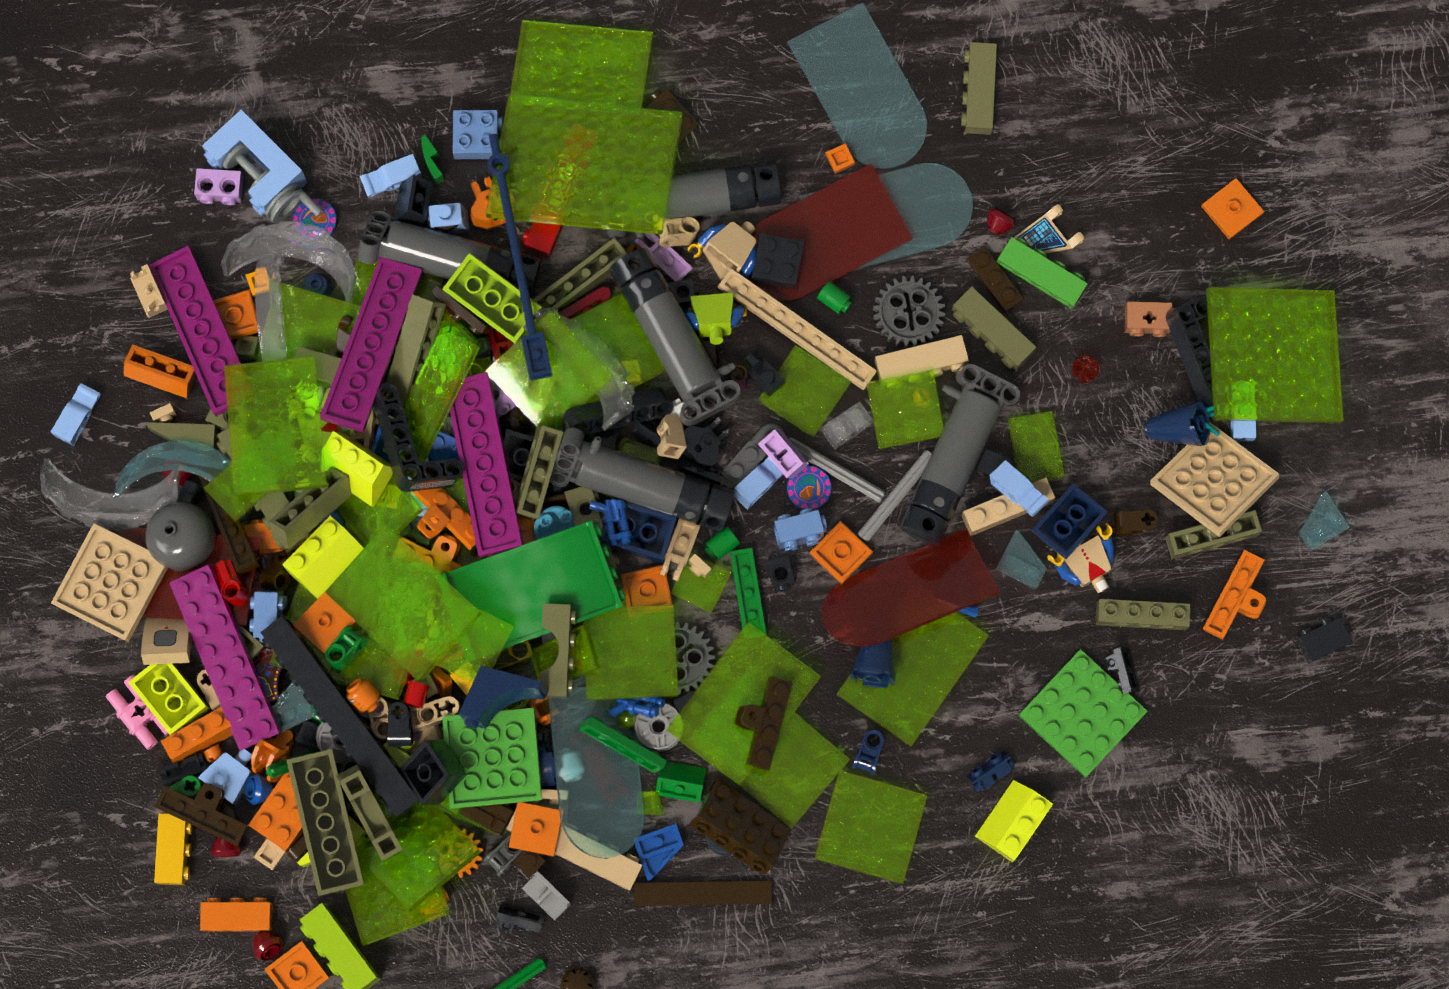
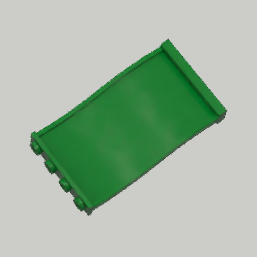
[437,520,626,662]

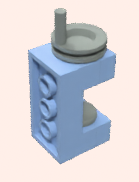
[202,110,323,224]

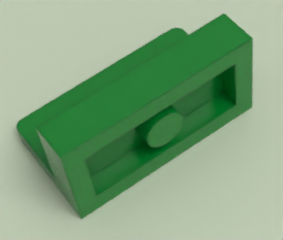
[655,761,706,803]

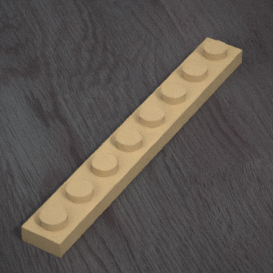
[717,268,877,390]

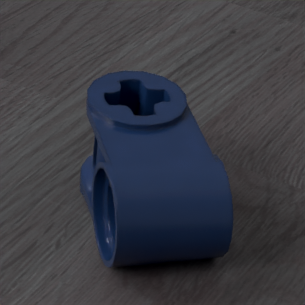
[852,730,884,776]

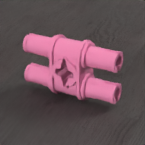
[106,675,169,750]

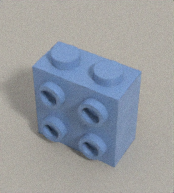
[453,110,503,159]
[774,508,827,552]
[250,590,287,642]

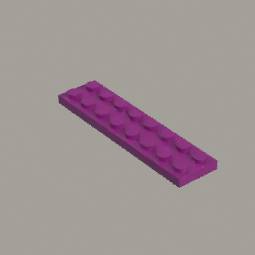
[149,246,256,417]
[320,257,423,433]
[444,372,524,557]
[169,564,282,751]

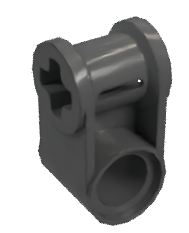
[483,835,524,877]

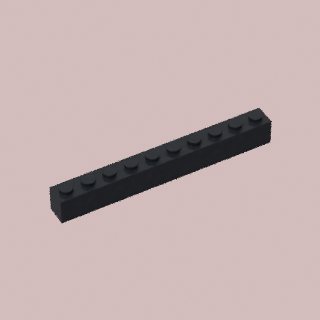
[260,616,419,817]

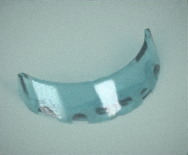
[112,440,254,523]

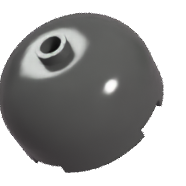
[145,502,216,571]

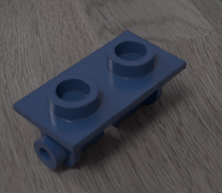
[966,751,1015,792]

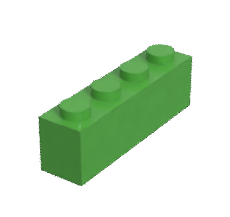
[997,237,1088,309]

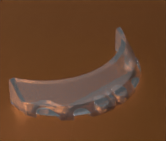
[221,221,356,307]
[255,253,295,389]
[523,308,635,431]
[40,458,181,531]

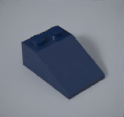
[1031,484,1108,559]
[599,498,677,564]

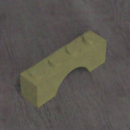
[539,604,577,698]
[336,765,402,861]

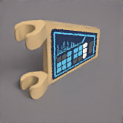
[1014,204,1084,254]

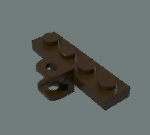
[734,676,792,771]
[154,783,248,846]

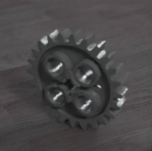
[873,276,945,348]
[641,622,715,696]

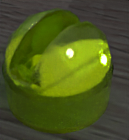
[618,711,636,730]

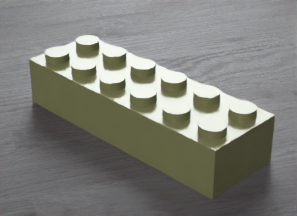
[287,749,364,896]

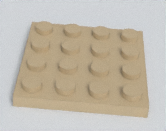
[1150,423,1279,537]
[51,523,168,642]

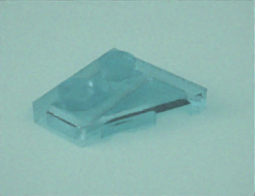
[1298,491,1350,552]
[996,530,1047,589]
[272,682,317,735]

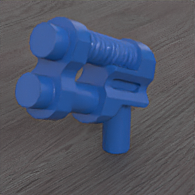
[589,499,632,547]
[608,690,665,718]

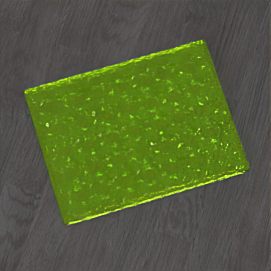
[486,96,683,234]

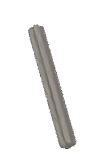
[789,437,885,502]
[858,450,932,542]

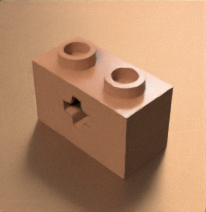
[1125,302,1172,337]

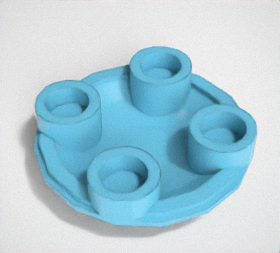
[533,506,574,540]

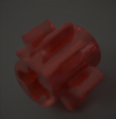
[1072,355,1100,383]

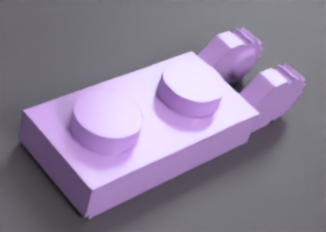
[634,228,693,282]

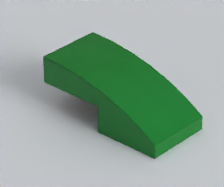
[421,135,444,185]

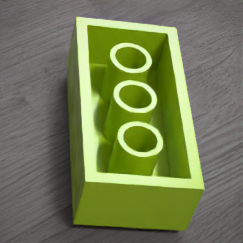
[442,253,543,343]
[300,903,381,989]

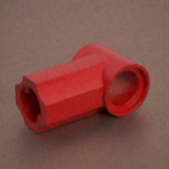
[213,559,249,606]
[403,681,429,709]

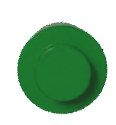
[817,281,853,314]
[704,527,740,561]

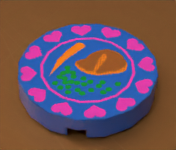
[292,198,337,243]
[787,466,831,511]

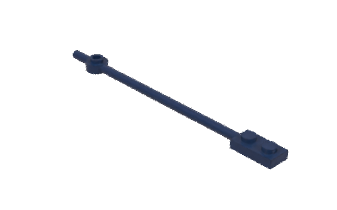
[487,134,553,381]

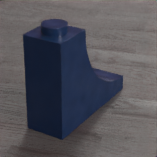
[459,666,548,729]

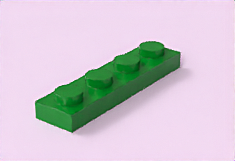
[730,548,767,641]
[578,717,667,773]

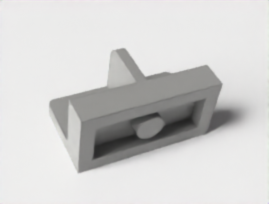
[522,871,571,921]

